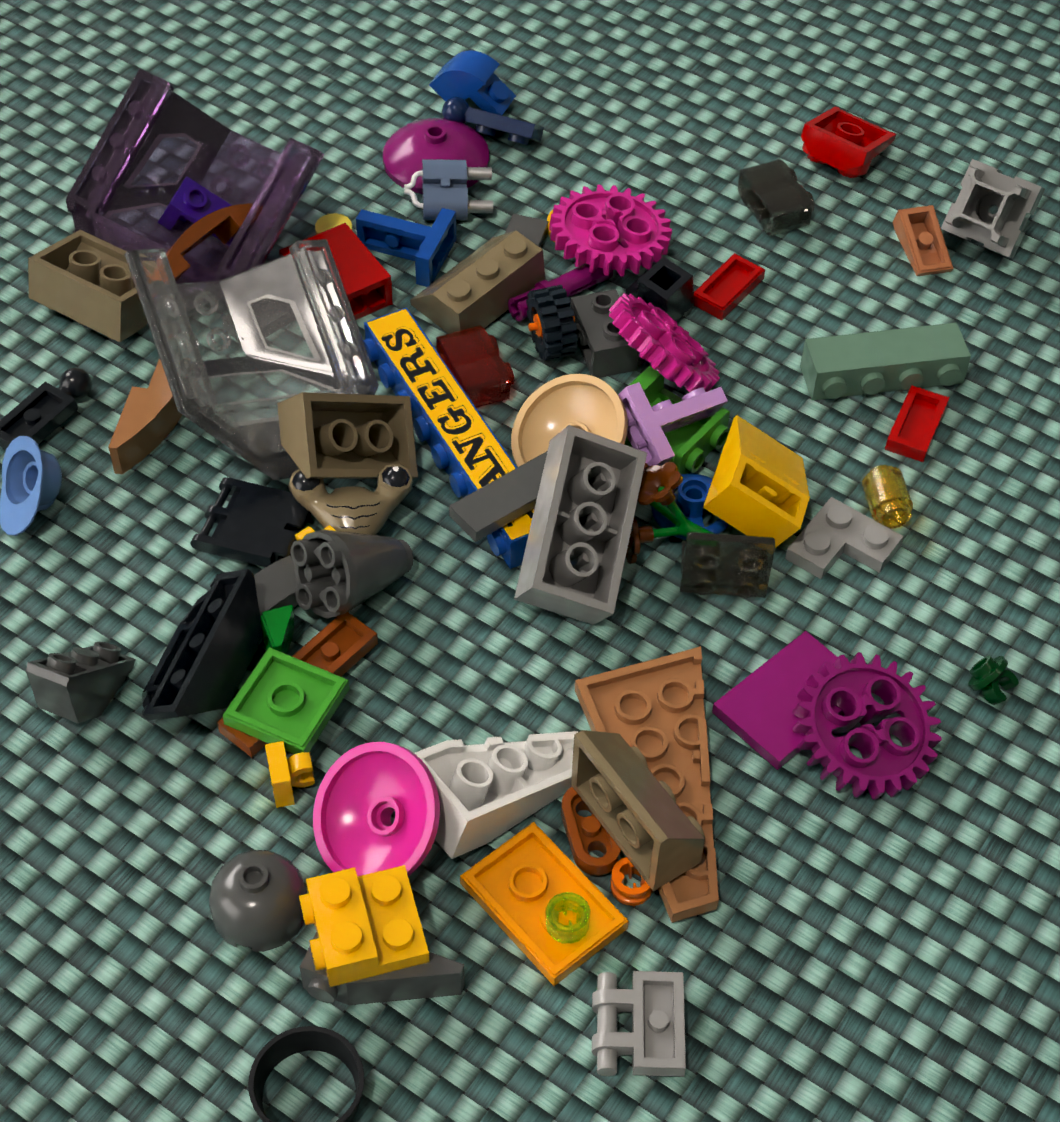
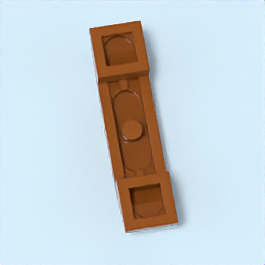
[148,203,264,299]

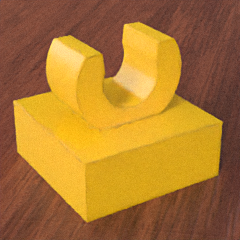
[265,741,315,808]

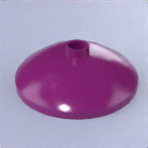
[383,118,489,194]

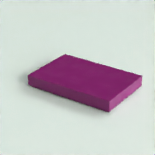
[712,631,844,770]

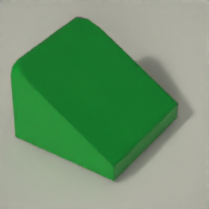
[260,605,294,654]

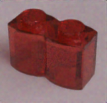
[436,325,515,408]

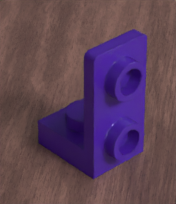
[157,176,244,247]

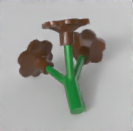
[626,462,718,564]

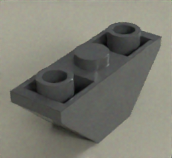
[26,642,136,723]

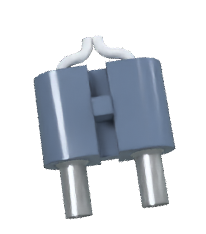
[404,159,493,220]

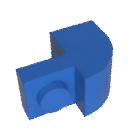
[429,50,516,115]

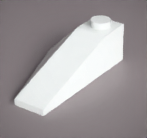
[414,731,578,859]

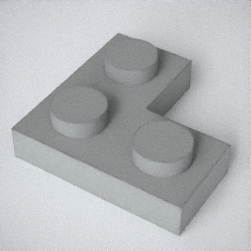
[785,497,904,579]

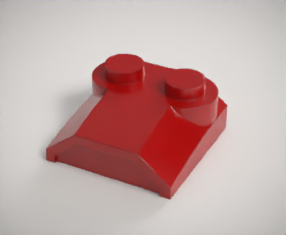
[801,106,897,178]

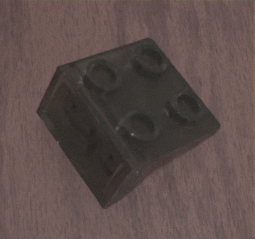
[680,532,775,598]

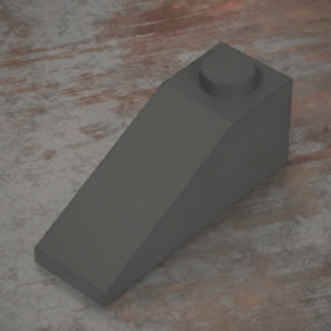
[300,932,465,1005]

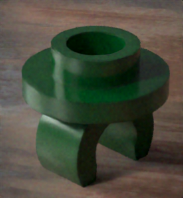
[968,655,1019,705]

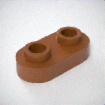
[561,787,621,875]

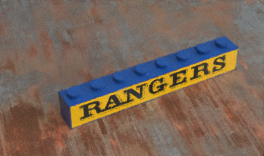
[361,307,534,569]

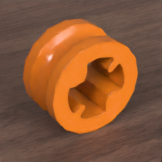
[610,857,653,906]

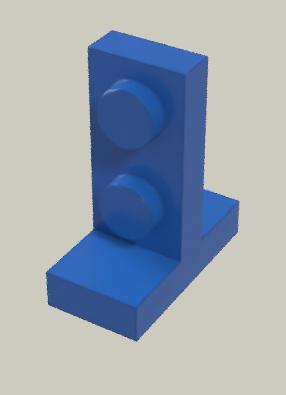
[356,208,457,287]

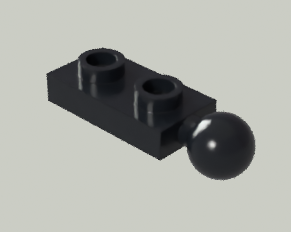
[0,367,92,450]

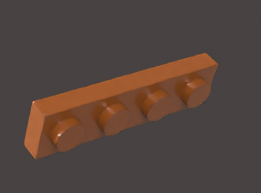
[217,612,378,758]

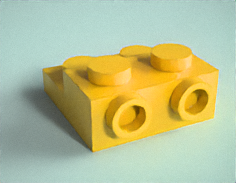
[299,865,430,987]

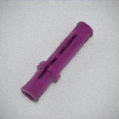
[508,264,613,322]

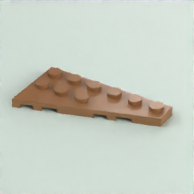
[575,646,719,923]

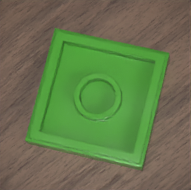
[222,647,350,754]

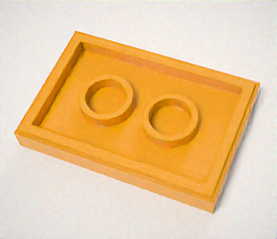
[460,822,629,986]

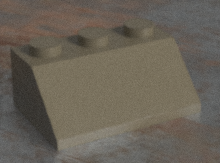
[28,230,164,342]
[410,230,545,345]
[277,392,418,479]
[571,730,705,891]

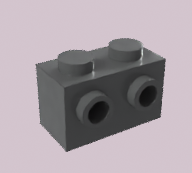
[571,289,640,378]

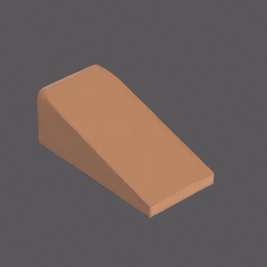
[892,205,954,276]

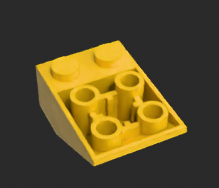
[703,415,810,551]

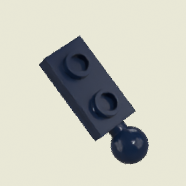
[442,97,544,145]

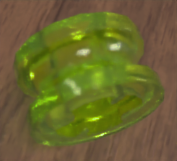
[546,892,590,944]

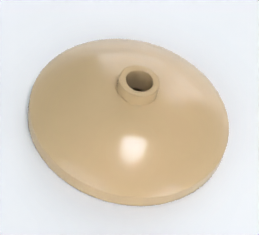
[511,374,628,467]

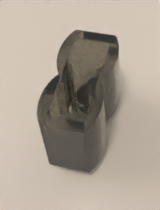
[737,159,815,236]

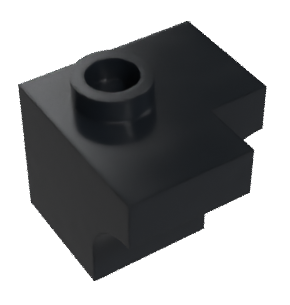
[626,257,694,321]

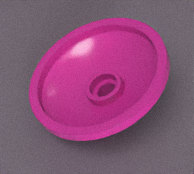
[313,742,440,876]

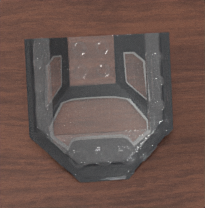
[124,239,379,480]

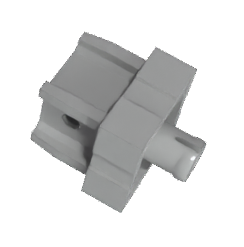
[941,159,1045,259]

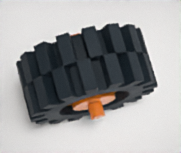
[526,285,578,361]

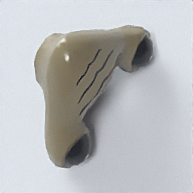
[288,464,413,535]

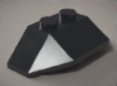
[142,569,263,721]

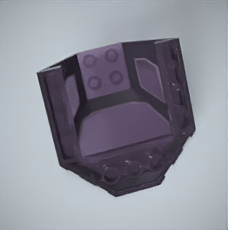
[66,69,324,324]

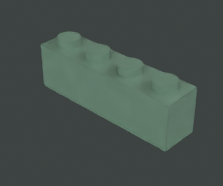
[800,322,971,400]

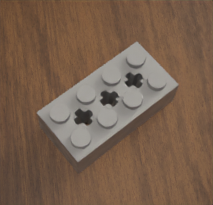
[514,425,647,625]

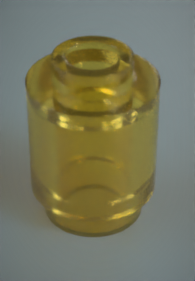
[862,465,913,529]

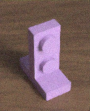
[618,382,728,466]

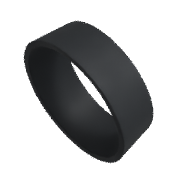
[248,1026,364,1122]

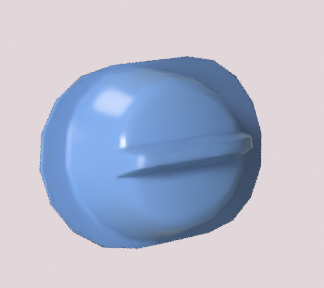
[0,436,62,536]

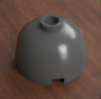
[209,850,307,952]

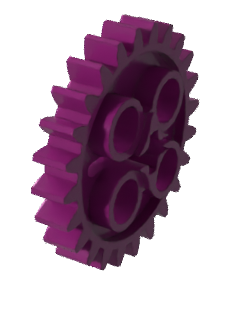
[792,652,942,800]

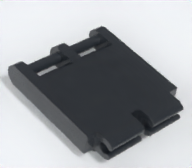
[190,477,311,567]

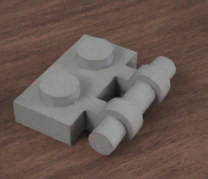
[592,971,686,1077]

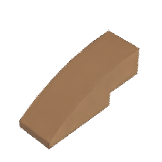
[108,359,195,474]

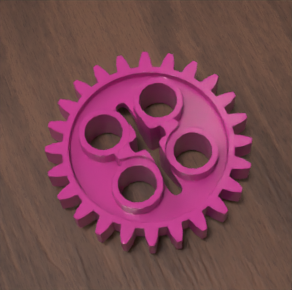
[549,185,672,276]
[609,293,720,392]

